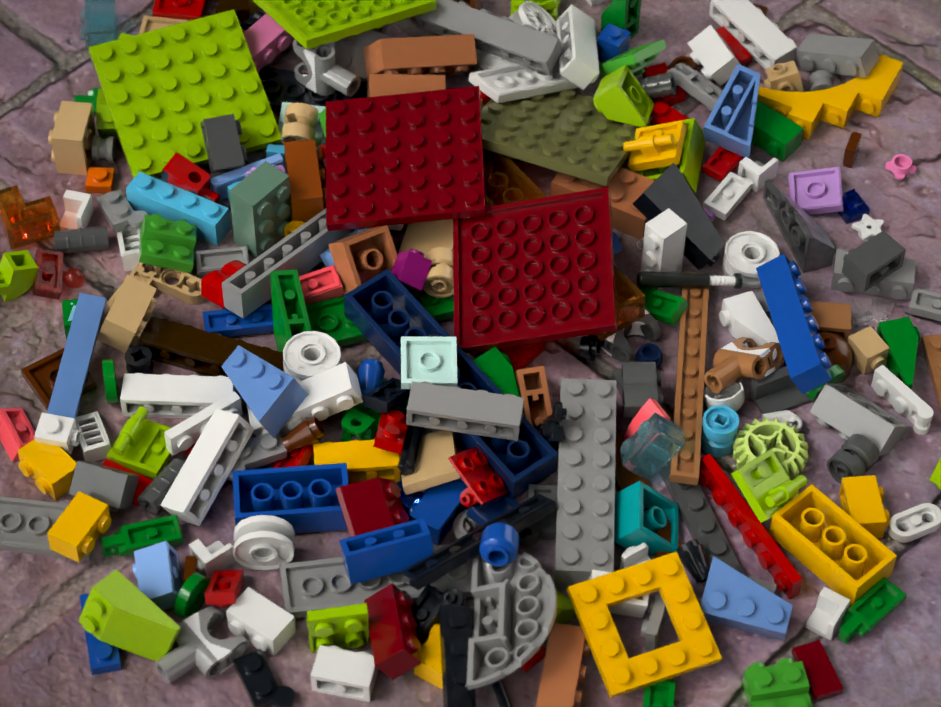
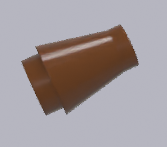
[282,416,325,452]

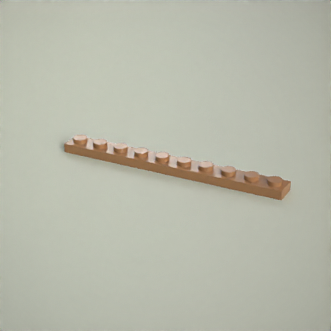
[669,271,709,485]

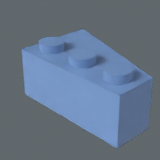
[703,64,760,159]
[221,345,308,438]
[700,556,793,641]

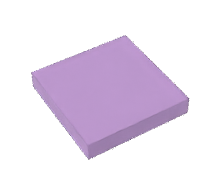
[789,167,843,215]

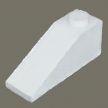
[719,291,785,368]

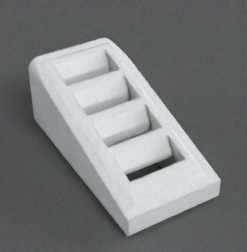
[117,224,140,272]
[75,411,111,462]

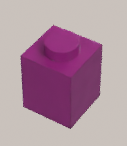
[392,249,432,293]

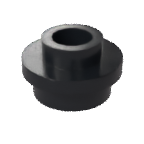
[579,334,601,361]

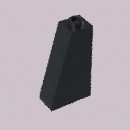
[632,163,725,270]

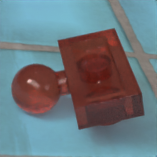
[33,248,85,300]

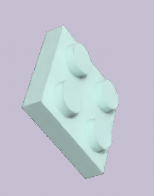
[401,336,457,389]

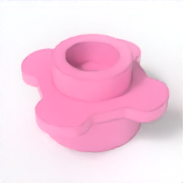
[885,154,916,180]

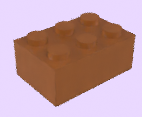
[284,139,326,223]

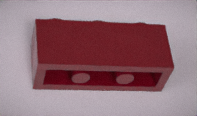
[364,583,422,680]

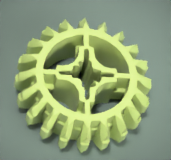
[733,416,809,480]

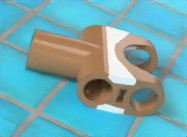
[704,337,784,393]

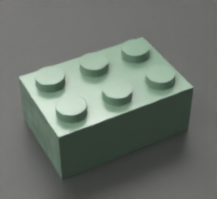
[229,161,292,258]

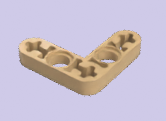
[108,262,206,310]

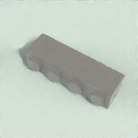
[406,381,524,441]

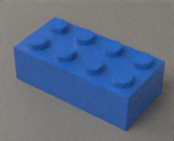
[232,463,348,533]

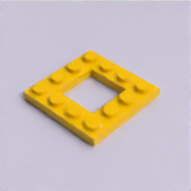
[567,552,722,699]

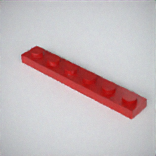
[699,454,802,600]

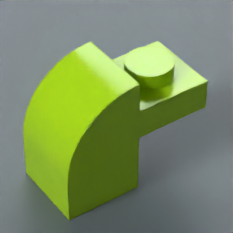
[0,250,38,302]

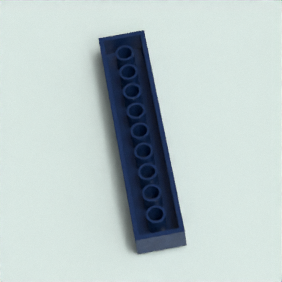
[344,269,558,499]

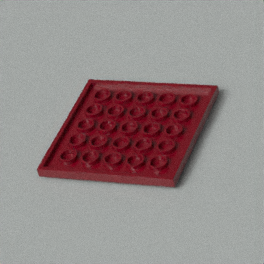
[326,86,486,231]
[453,187,617,354]

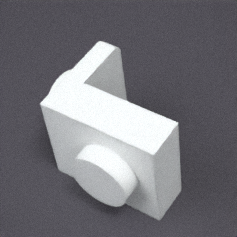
[34,413,81,455]

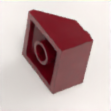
[335,477,409,537]

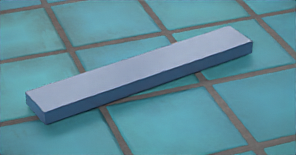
[47,293,107,420]

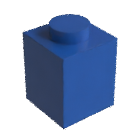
[597,23,630,62]

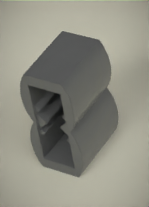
[621,362,663,418]

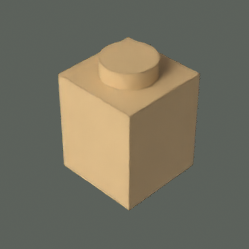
[847,326,890,375]

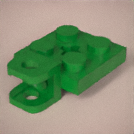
[341,377,409,442]

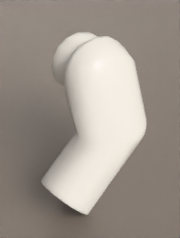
[762,410,803,432]

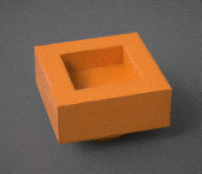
[85,167,115,194]

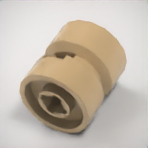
[281,103,319,144]
[423,247,454,298]

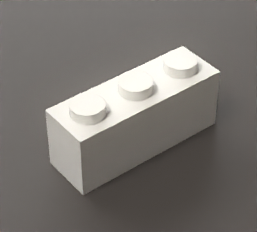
[640,208,687,291]

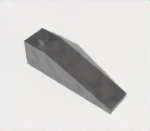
[763,180,836,273]

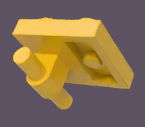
[623,120,687,172]

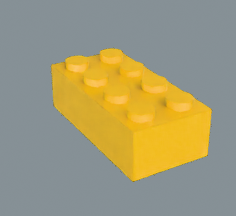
[769,484,897,606]

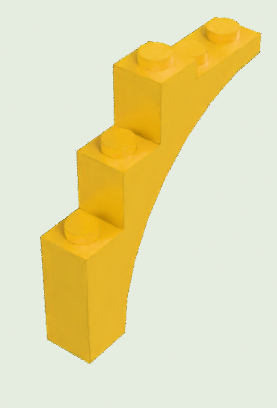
[758,54,904,139]

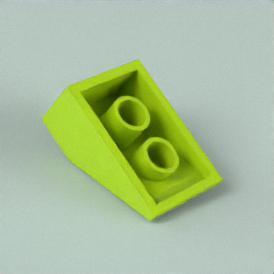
[78,569,181,661]

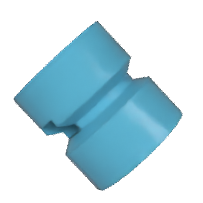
[701,405,739,457]

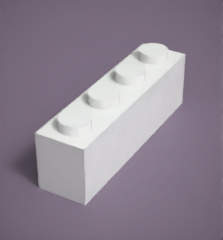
[709,0,797,69]
[556,4,599,90]
[247,362,363,437]
[120,373,236,419]
[160,409,255,526]

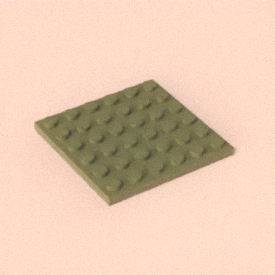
[481,89,652,186]

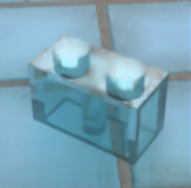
[80,0,117,50]
[620,413,684,481]

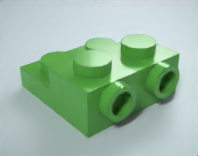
[599,39,667,78]
[139,214,196,273]
[742,658,813,707]

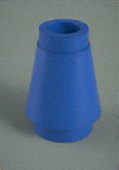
[358,359,385,398]

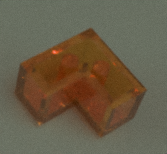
[0,185,61,250]

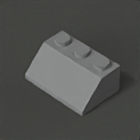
[810,383,911,456]

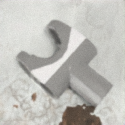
[293,39,361,97]
[155,606,249,684]

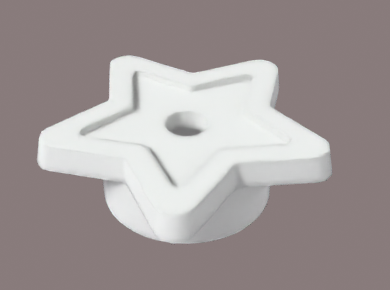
[851,214,884,241]

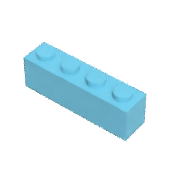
[126,171,231,246]

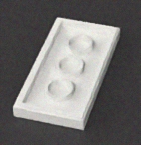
[468,63,578,103]

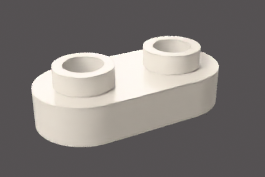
[888,503,941,543]

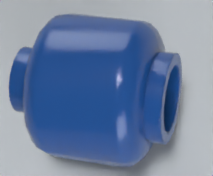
[479,522,520,566]

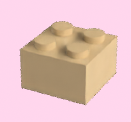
[48,101,97,176]
[97,274,157,353]

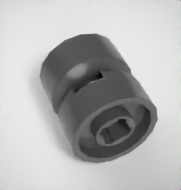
[827,434,879,484]

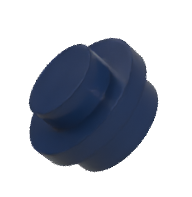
[636,343,663,368]

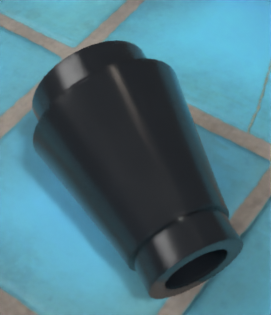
[677,539,710,584]

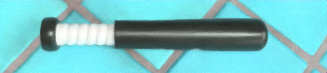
[636,271,743,289]

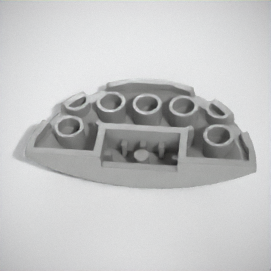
[466,552,558,690]

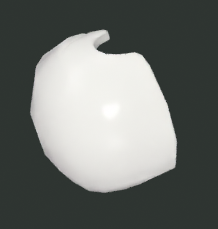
[703,382,745,412]

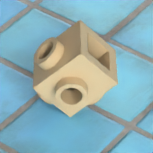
[763,60,804,92]

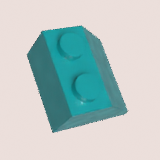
[614,481,679,554]

